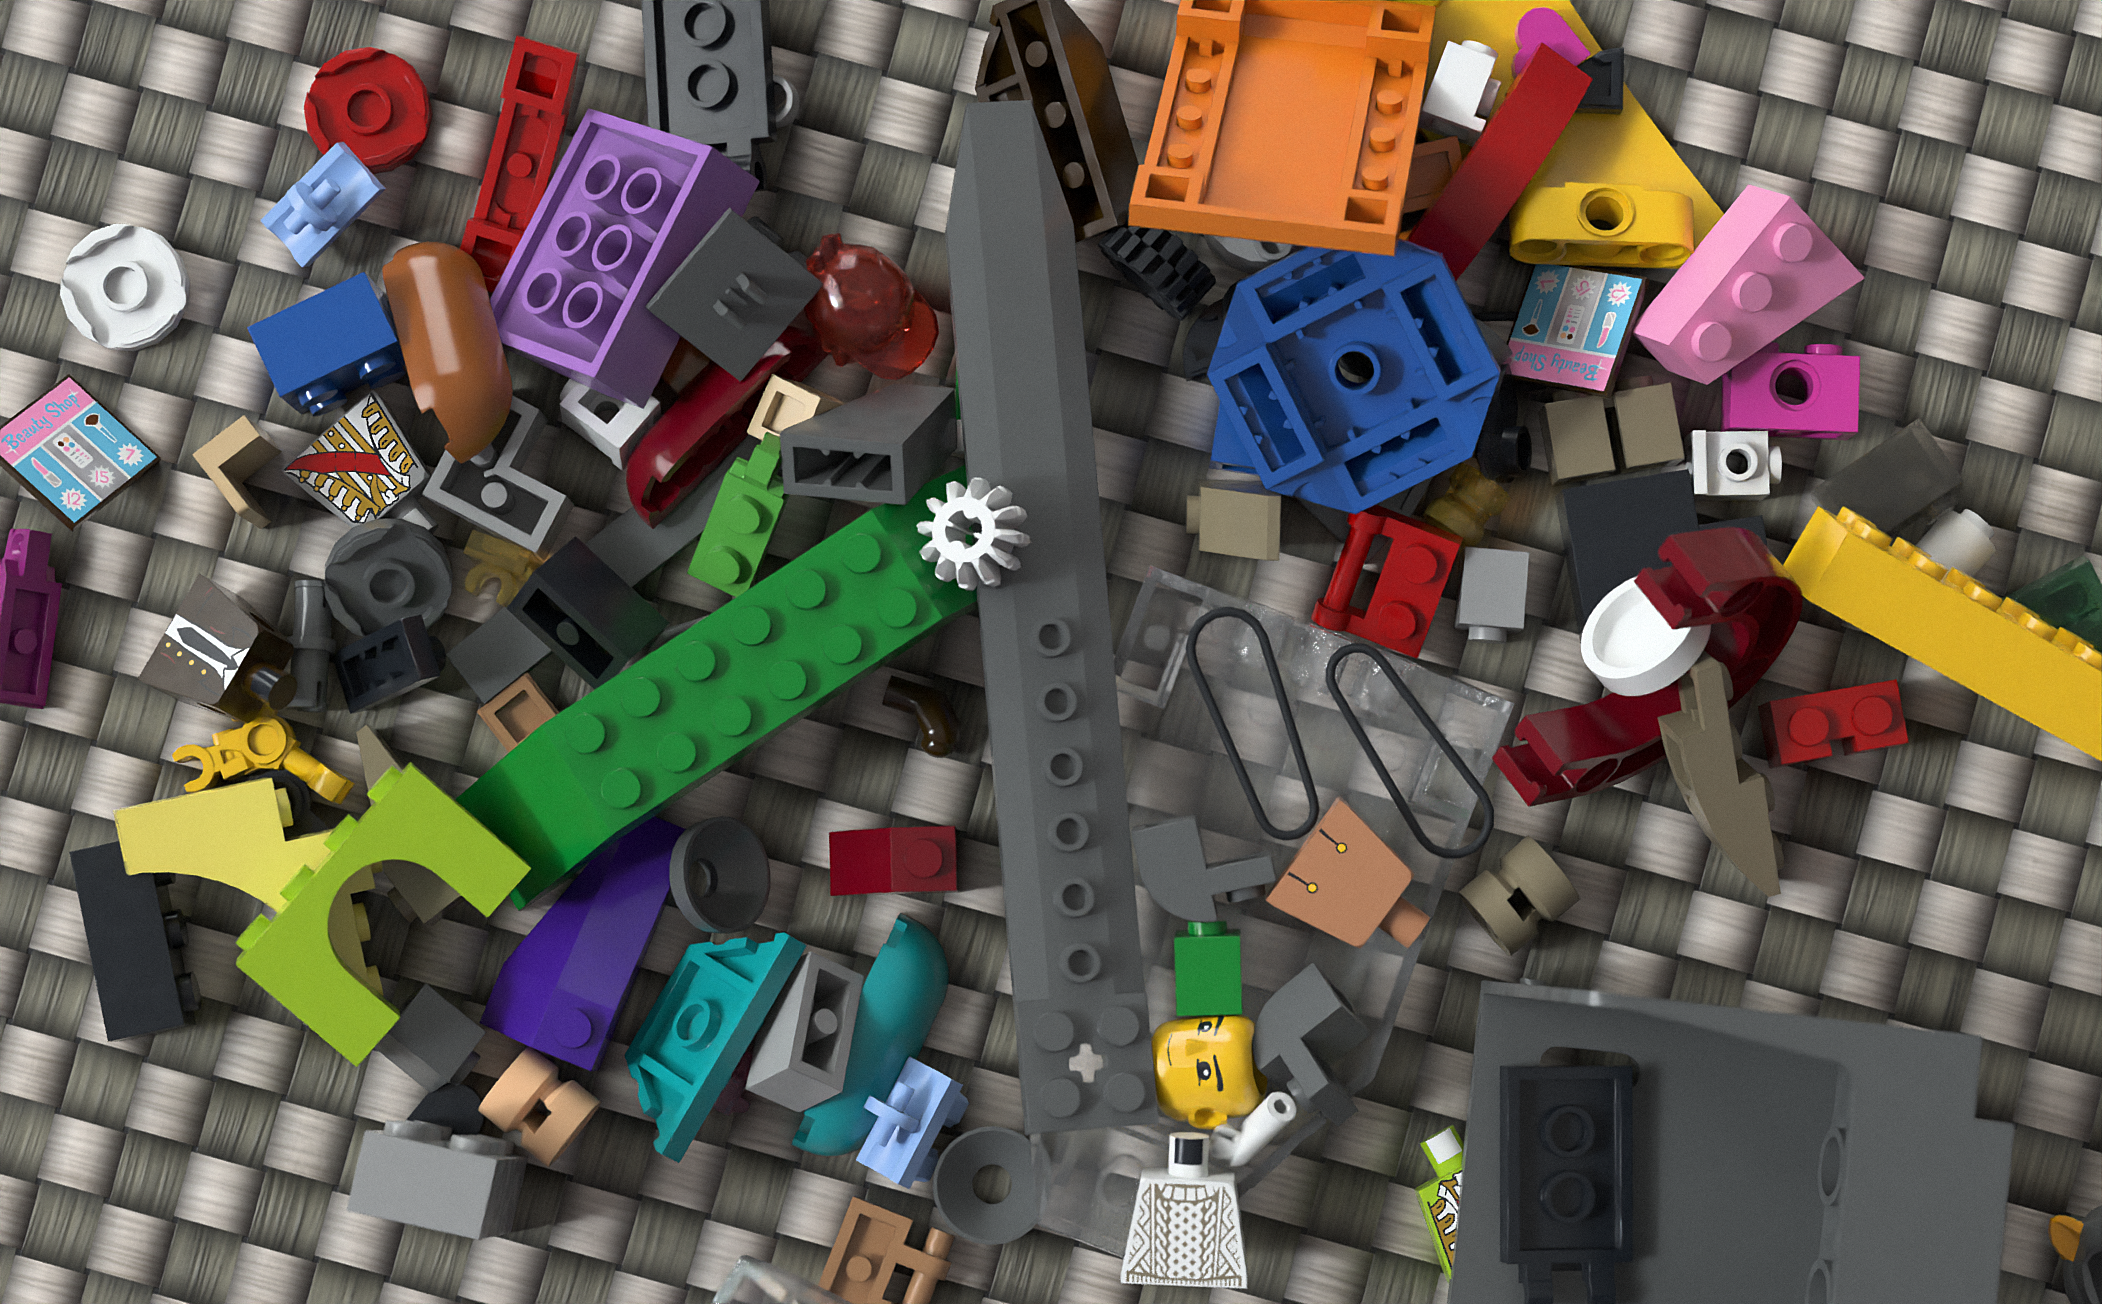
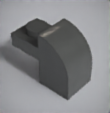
[1131,813,1276,922]
[1252,962,1371,1126]

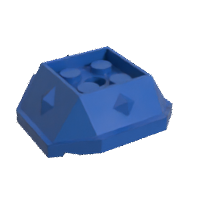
[1207,238,1501,514]

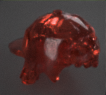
[804,233,939,380]

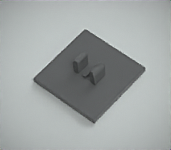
[645,207,824,382]

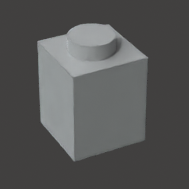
[1454,547,1530,644]

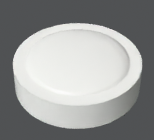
[1581,577,1711,696]

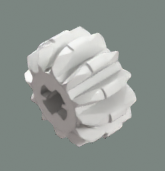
[916,477,1031,591]

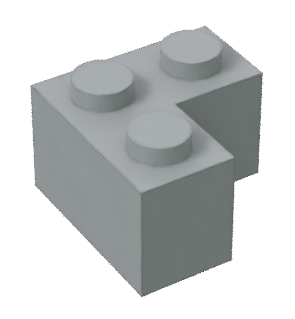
[422,396,574,561]

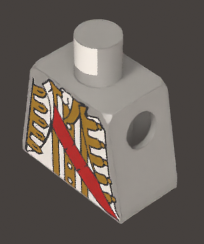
[281,389,439,534]

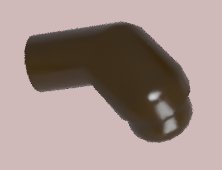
[882,675,961,758]

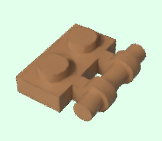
[811,1196,955,1304]

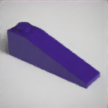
[479,816,686,1071]

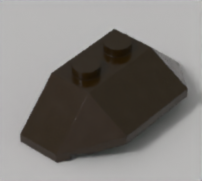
[975,0,1139,245]

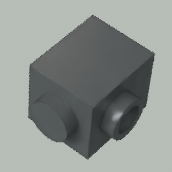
[374,984,486,1093]

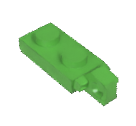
[687,431,790,597]

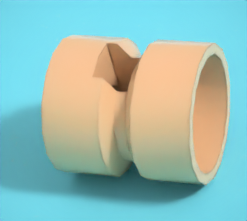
[478,1046,601,1167]

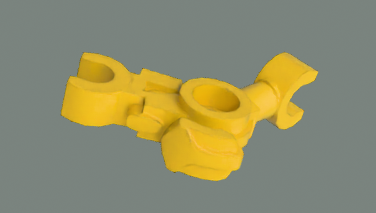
[172,704,355,805]

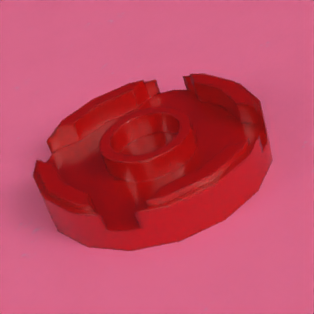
[304,47,433,174]

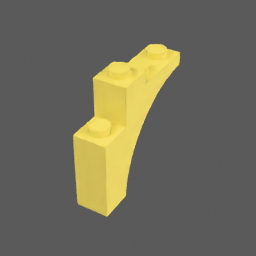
[113,777,383,996]

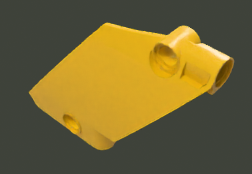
[1383,0,1724,269]

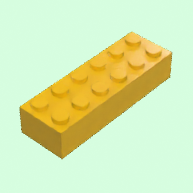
[1783,506,2102,762]

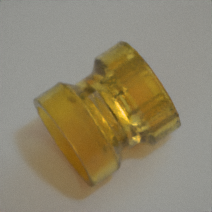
[1422,462,1511,548]

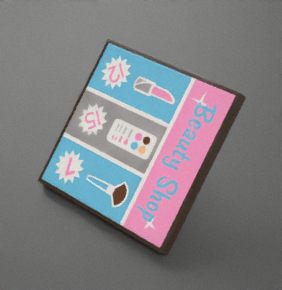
[1503,264,1650,398]
[0,374,161,532]

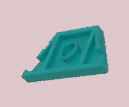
[624,933,807,1163]

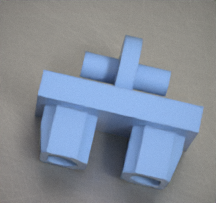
[260,142,386,268]
[856,1057,969,1189]

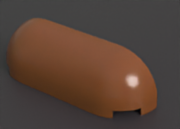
[382,241,513,464]

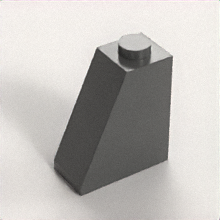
[780,383,957,505]

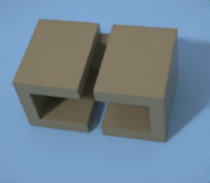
[1538,376,1685,487]

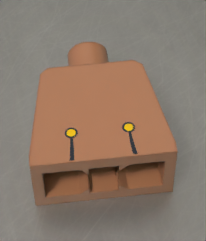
[1266,796,1430,949]

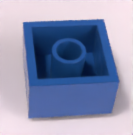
[247,272,405,416]

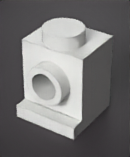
[1419,40,1501,147]
[560,379,661,471]
[1684,430,1782,501]

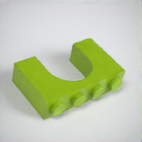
[235,762,531,1067]

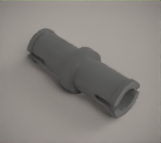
[286,580,337,712]

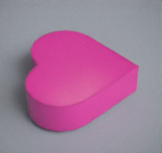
[1511,7,1591,80]

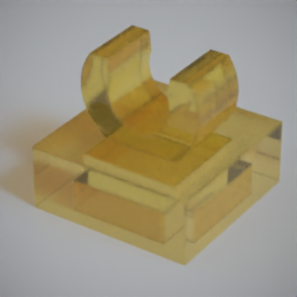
[463,530,543,608]

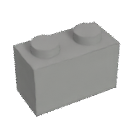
[746,952,864,1113]

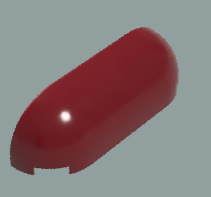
[626,326,832,529]

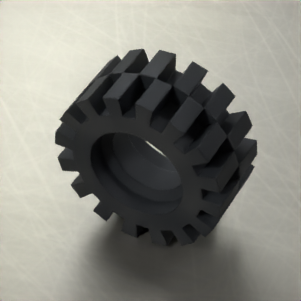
[1097,209,1217,321]

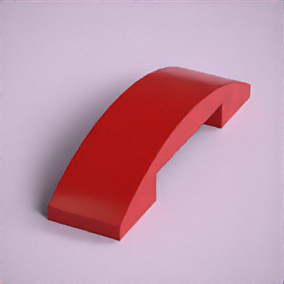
[460,35,580,293]
[1406,42,1593,281]

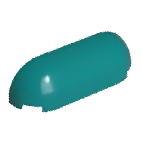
[791,913,949,1156]

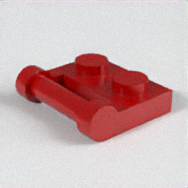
[1311,504,1463,659]

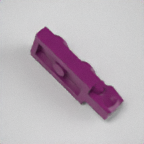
[0,529,62,709]

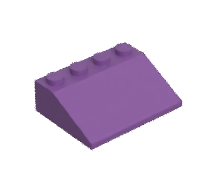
[490,108,760,409]

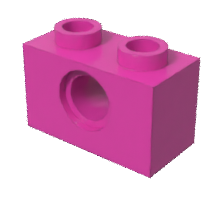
[1721,342,1860,441]

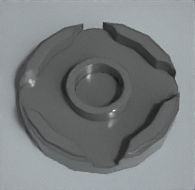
[325,519,453,637]

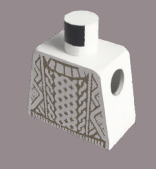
[1121,1132,1248,1289]

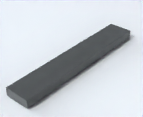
[446,434,782,704]

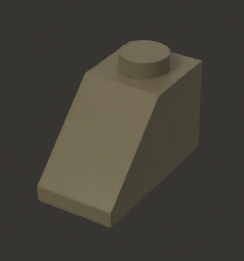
[1186,479,1281,561]

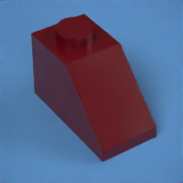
[829,826,958,896]

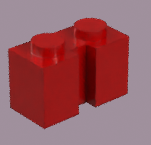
[1758,679,1909,769]

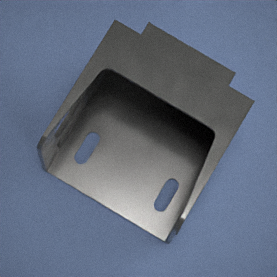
[1447,978,2015,1304]

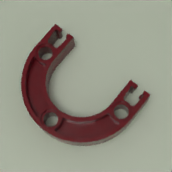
[1492,527,1803,807]

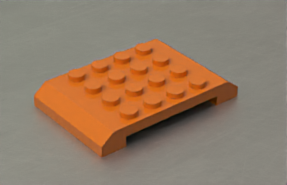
[1129,0,1436,257]

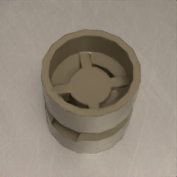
[1457,836,1580,956]

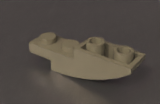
[1658,650,1784,897]

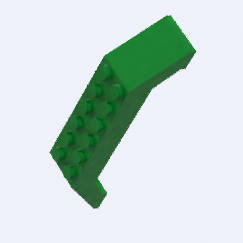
[455,465,978,911]

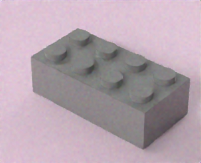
[346,1120,528,1240]

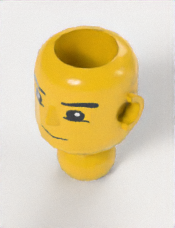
[1151,1015,1268,1130]

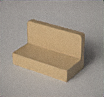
[192,415,282,529]

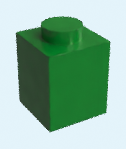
[1174,918,1243,1016]

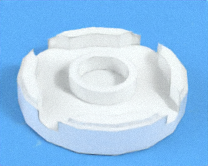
[60,224,190,351]

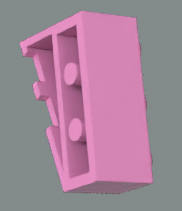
[1632,185,1865,385]

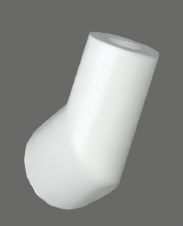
[1209,1092,1296,1167]

